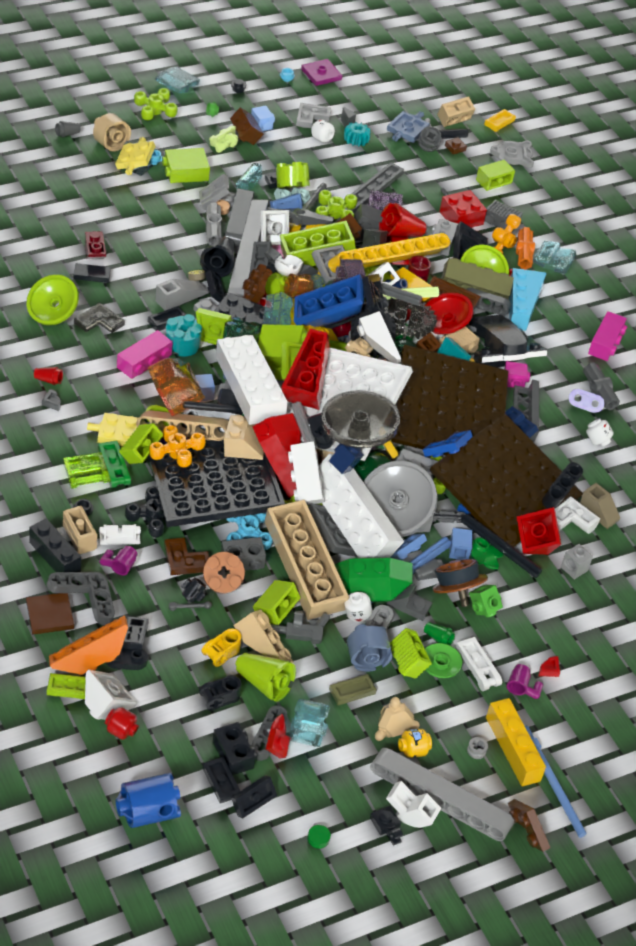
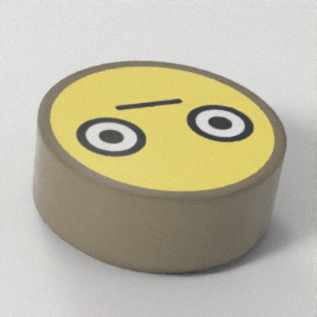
[188,270,206,281]

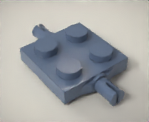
[387,111,430,143]

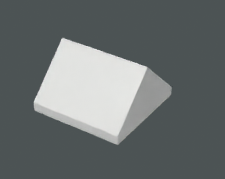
[261,210,289,245]

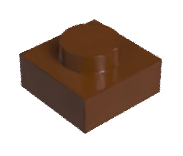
[445,137,467,155]

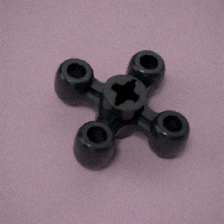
[125,486,164,538]

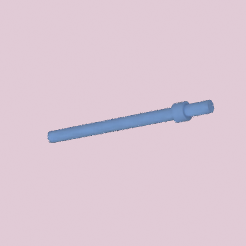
[525,726,587,838]

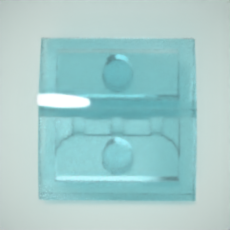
[155,66,200,93]
[533,241,576,274]

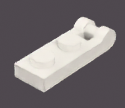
[456,637,502,691]

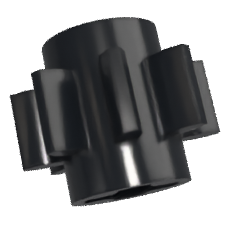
[181,577,207,603]

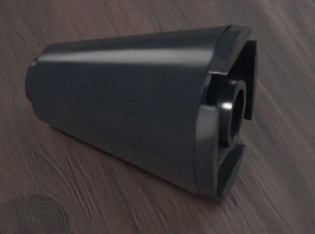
[200,236,234,278]

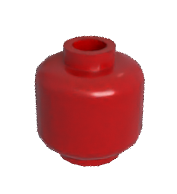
[105,707,139,740]

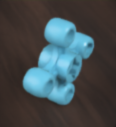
[226,512,273,550]

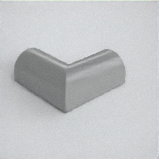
[312,245,345,286]

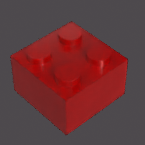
[439,190,487,228]

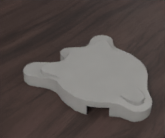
[490,140,534,168]

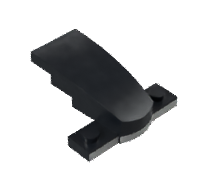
[469,314,547,363]

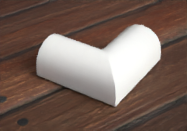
[555,497,600,534]

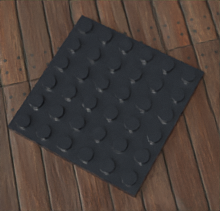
[148,440,285,527]

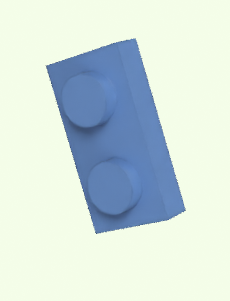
[390,534,427,560]

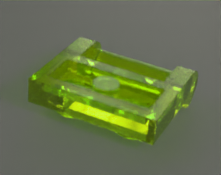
[63,452,110,489]

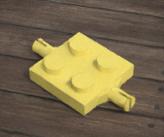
[115,137,156,175]
[87,413,138,446]

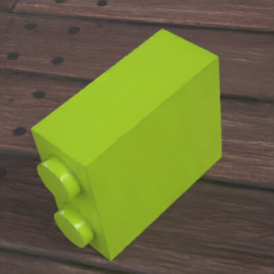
[162,148,210,183]
[258,324,308,366]

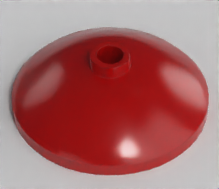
[421,293,473,334]

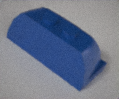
[294,274,365,327]

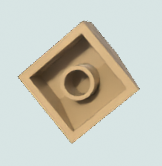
[224,415,264,460]

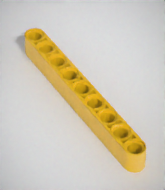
[328,233,450,273]

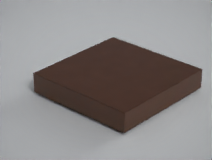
[26,593,74,635]

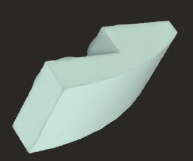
[274,187,311,205]

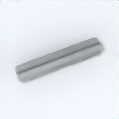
[291,401,316,445]

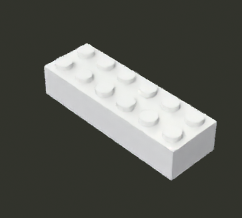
[216,335,287,425]
[319,454,404,558]

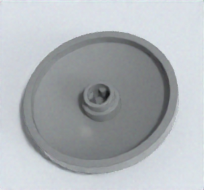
[363,461,438,537]

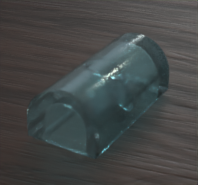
[236,163,262,190]

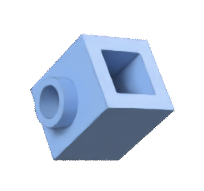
[251,106,275,131]

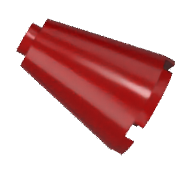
[379,203,427,238]

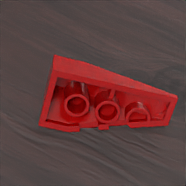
[252,413,302,498]

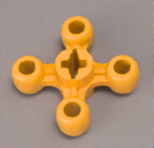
[492,214,521,254]
[149,425,206,468]

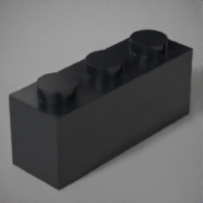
[29,518,81,572]

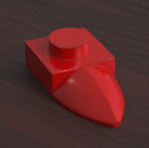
[266,714,290,759]

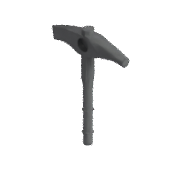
[267,183,334,225]

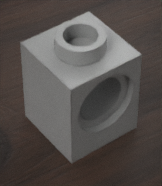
[561,544,593,580]

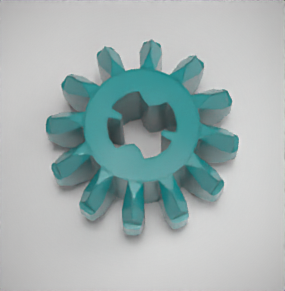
[344,122,371,147]

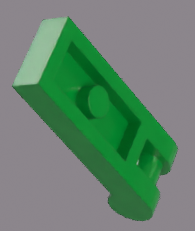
[98,441,131,488]

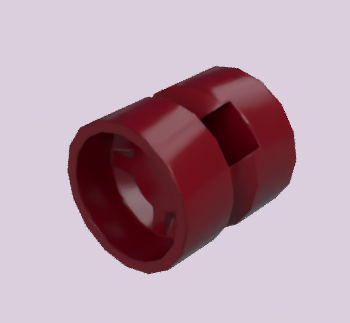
[408,256,431,282]

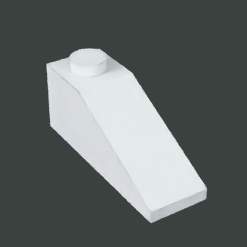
[357,311,401,364]

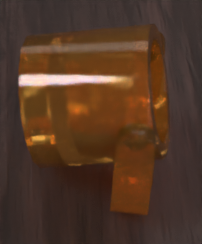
[284,274,313,299]

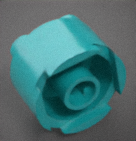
[165,314,202,357]

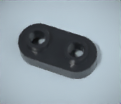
[105,648,148,670]

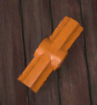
[516,227,535,270]

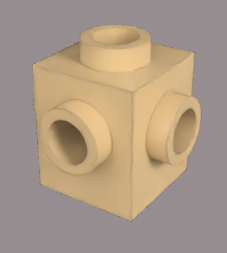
[345,337,373,357]

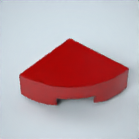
[539,656,560,677]

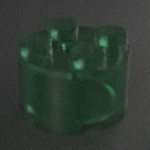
[222,317,261,344]

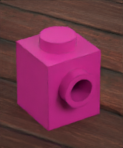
[504,361,530,388]

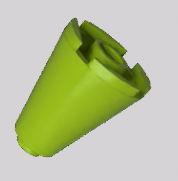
[235,653,296,702]

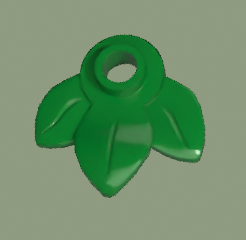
[471,538,503,569]

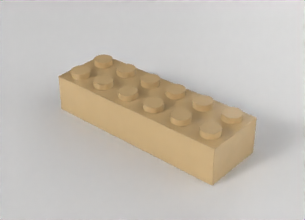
[265,500,349,620]

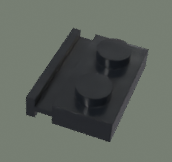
[362,276,386,318]

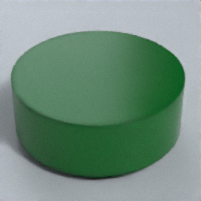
[307,825,331,849]

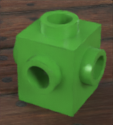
[469,585,503,617]

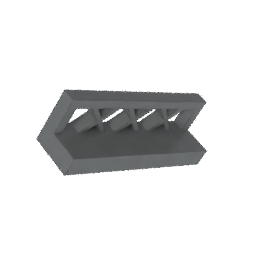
[513,379,539,442]

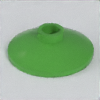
[425,643,462,678]

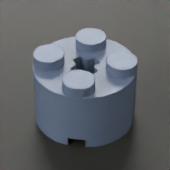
[347,624,392,672]

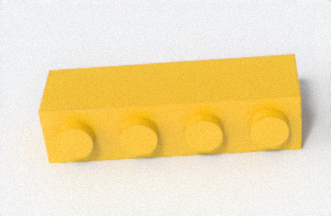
[486,698,546,787]

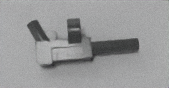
[270,611,330,644]

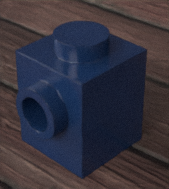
[329,441,364,474]

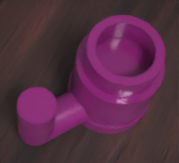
[99,546,138,575]
[507,664,543,699]

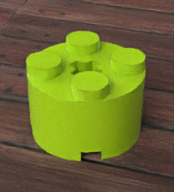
[276,162,310,188]

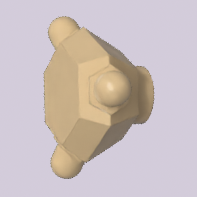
[375,697,420,741]

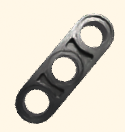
[542,462,583,509]

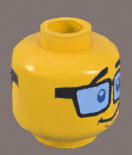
[398,728,432,758]

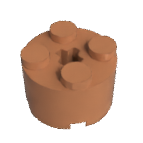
[203,552,245,594]

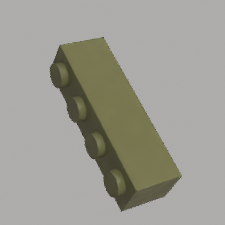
[441,258,514,299]

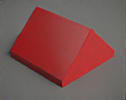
[517,507,562,555]

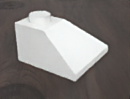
[85,670,137,720]

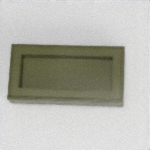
[329,674,377,706]

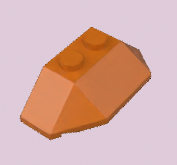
[49,616,128,675]

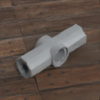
[206,202,222,245]

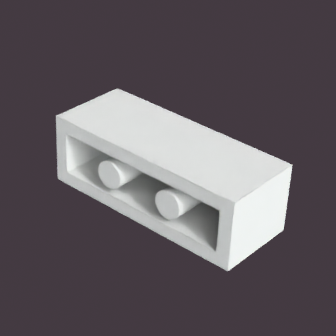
[288,441,324,505]

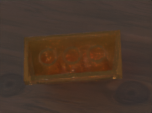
[147,357,205,417]

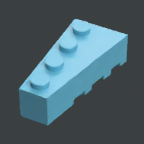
[509,268,546,331]

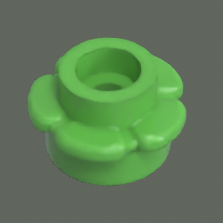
[206,102,219,117]

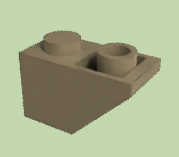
[580,483,620,529]

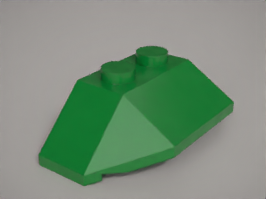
[334,558,413,602]

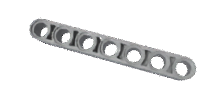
[370,748,514,841]

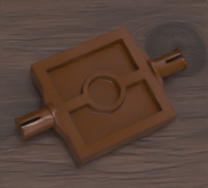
[242,264,272,303]

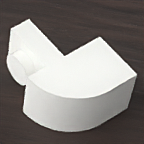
[386,781,441,828]

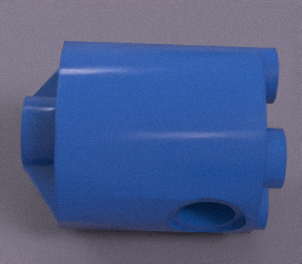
[116,773,181,828]

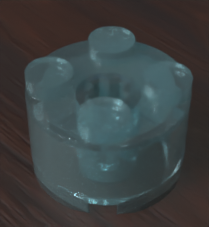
[289,699,330,747]

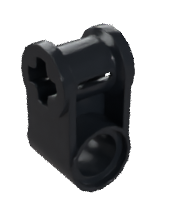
[307,412,334,449]
[199,675,241,711]

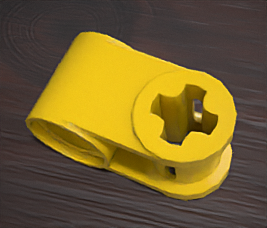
[201,629,241,667]

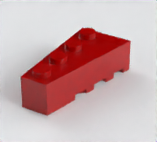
[281,328,330,410]

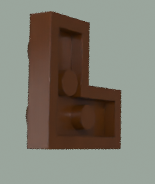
[164,538,209,575]
[508,799,550,852]

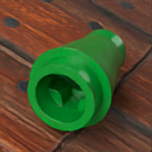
[424,622,455,645]

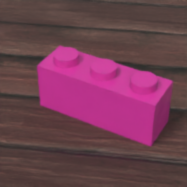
[588,311,628,361]
[117,330,173,379]

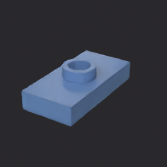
[270,193,303,209]

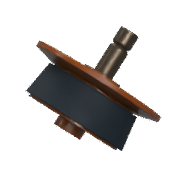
[432,559,488,607]

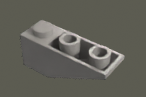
[155,279,209,310]

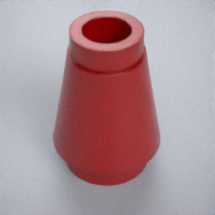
[34,367,63,385]

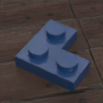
[423,430,473,458]

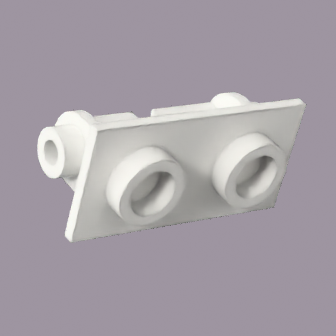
[99,524,140,545]

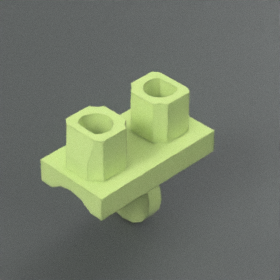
[209,126,238,153]

